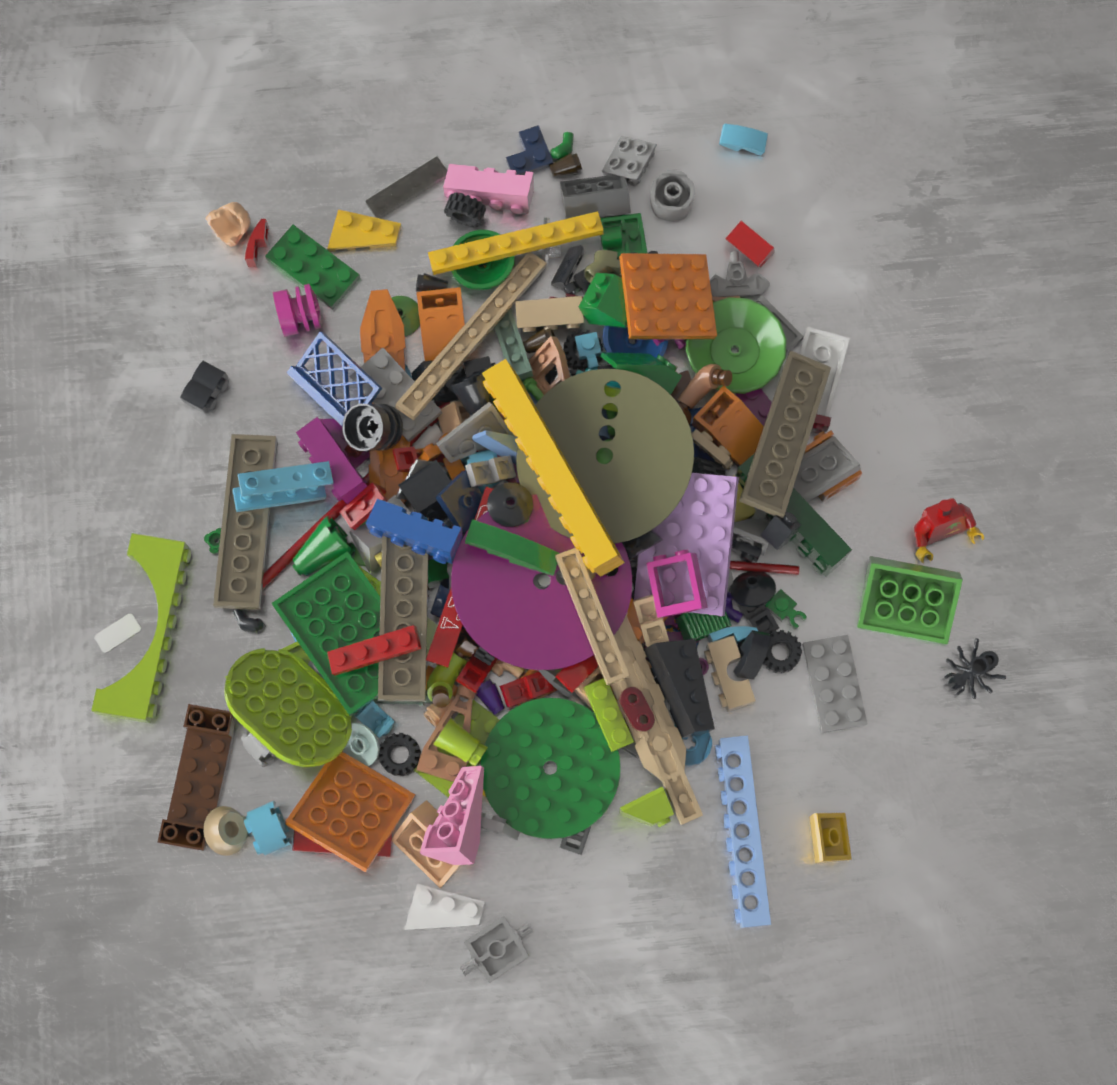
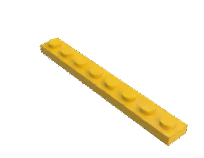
[428,211,604,275]

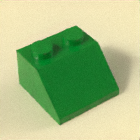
[578,273,627,327]

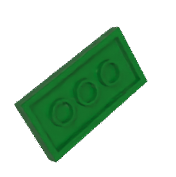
[265,224,360,310]

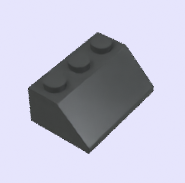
[560,175,631,219]

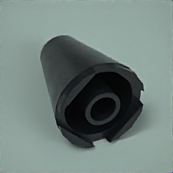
[450,368,500,416]

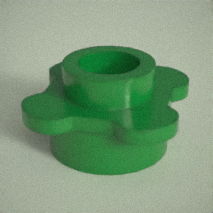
[204,528,221,554]

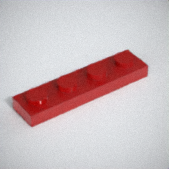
[327,625,421,676]

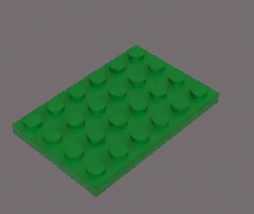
[271,551,427,716]

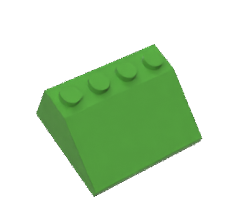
[857,556,963,644]

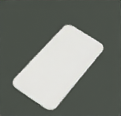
[94,613,141,653]

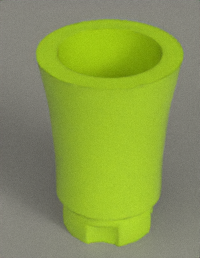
[433,718,488,766]

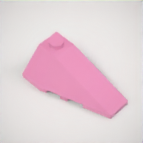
[420,766,484,865]

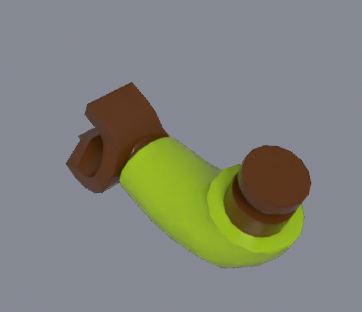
[427,628,478,708]

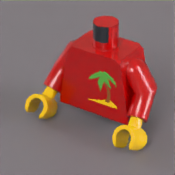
[914,498,984,564]

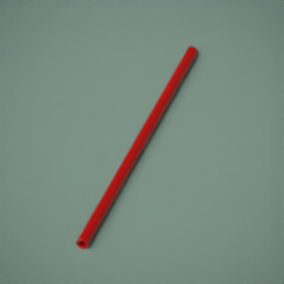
[262,402,450,590]

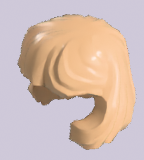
[205,202,251,247]

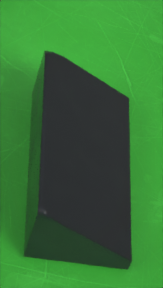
[551,245,584,291]

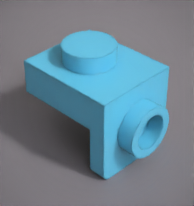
[355,701,395,738]

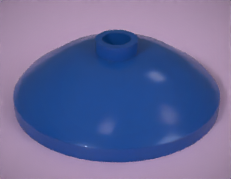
[603,325,668,357]

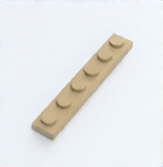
[555,548,630,686]

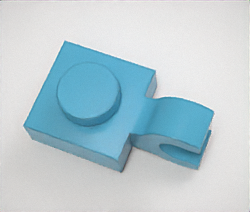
[575,332,601,370]

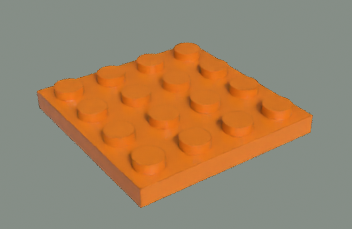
[619,253,717,339]
[285,752,415,872]

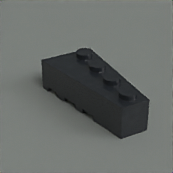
[643,639,715,738]

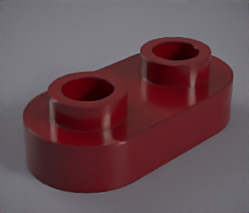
[619,687,655,732]

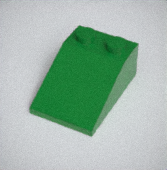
[601,352,682,395]

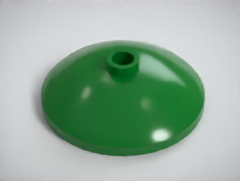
[451,230,515,290]

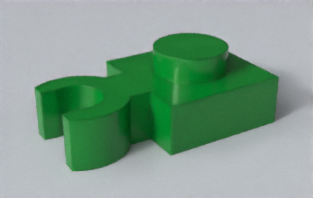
[765,589,807,629]

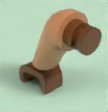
[677,364,732,426]

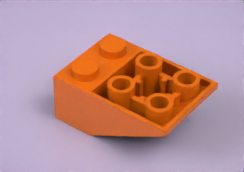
[416,287,469,361]
[692,386,764,466]

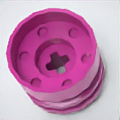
[273,284,321,337]

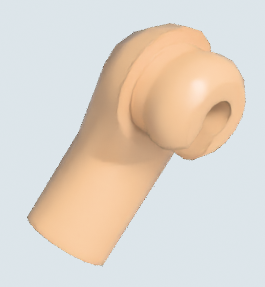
[491,659,525,679]

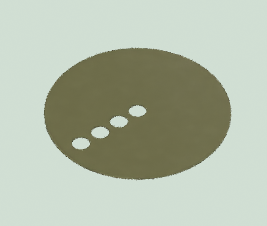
[516,369,694,544]

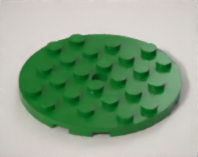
[480,698,621,839]

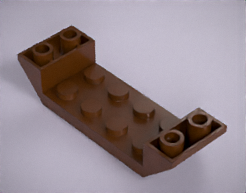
[157,704,234,851]

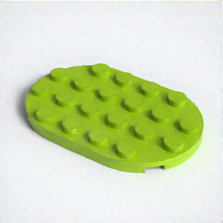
[224,648,352,767]

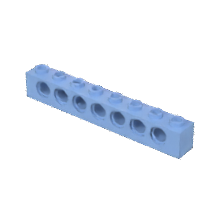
[715,735,771,928]

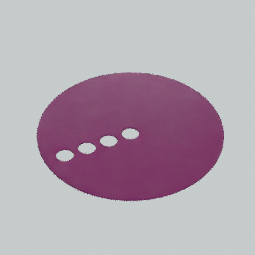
[451,495,632,670]

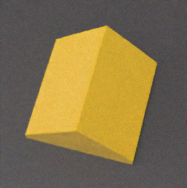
[809,813,852,864]

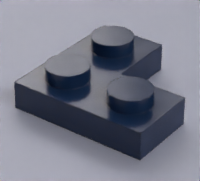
[506,125,554,175]

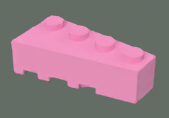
[443,164,534,214]

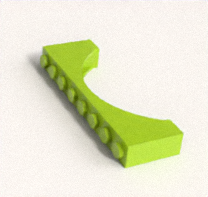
[91,533,191,723]

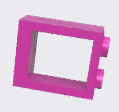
[646,549,708,618]

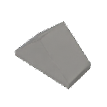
[349,524,382,573]

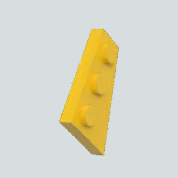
[327,209,402,252]

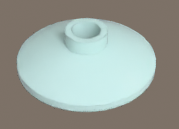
[342,723,379,766]

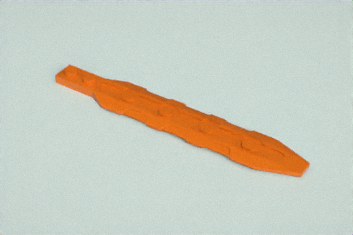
[360,289,410,505]

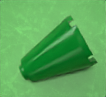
[292,516,356,576]

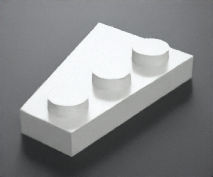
[404,884,485,930]

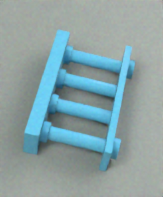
[233,461,333,512]

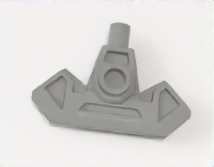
[710,251,770,297]

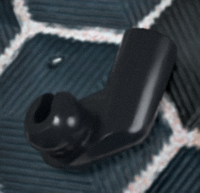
[232,609,264,633]

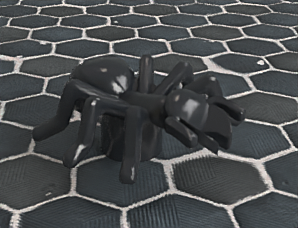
[944,638,1006,699]

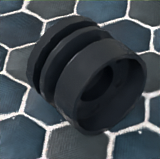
[343,404,403,451]

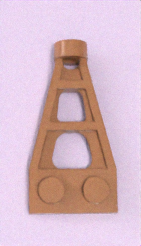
[529,336,570,395]
[416,685,476,782]

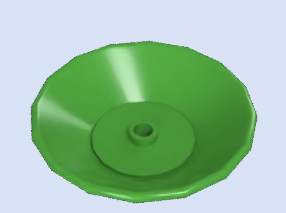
[686,297,787,394]

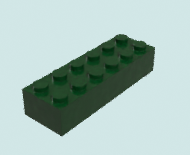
[735,453,852,577]

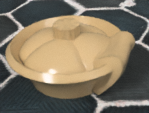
[204,806,249,856]

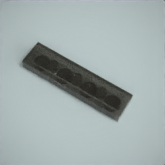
[365,156,448,219]

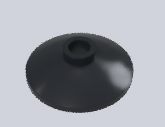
[487,482,533,527]
[730,571,776,607]

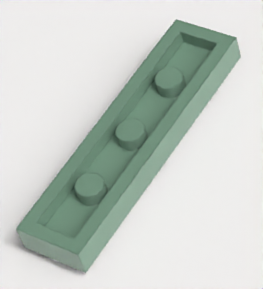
[494,309,533,380]

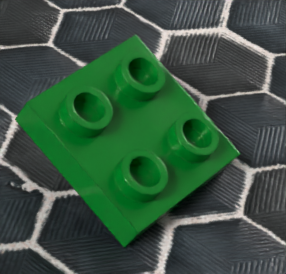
[600,213,648,260]

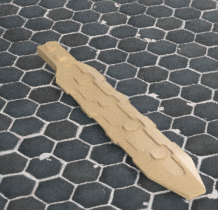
[585,565,703,825]

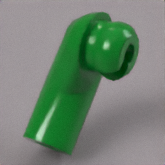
[550,132,574,159]

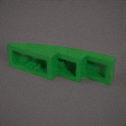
[465,519,560,576]

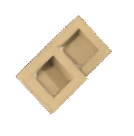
[633,594,669,647]

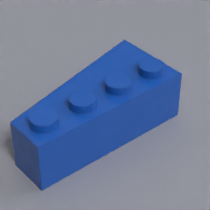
[366,499,463,564]

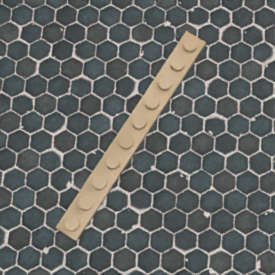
[395,252,547,421]

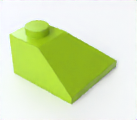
[619,786,674,827]

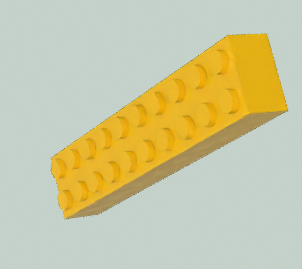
[482,359,625,577]

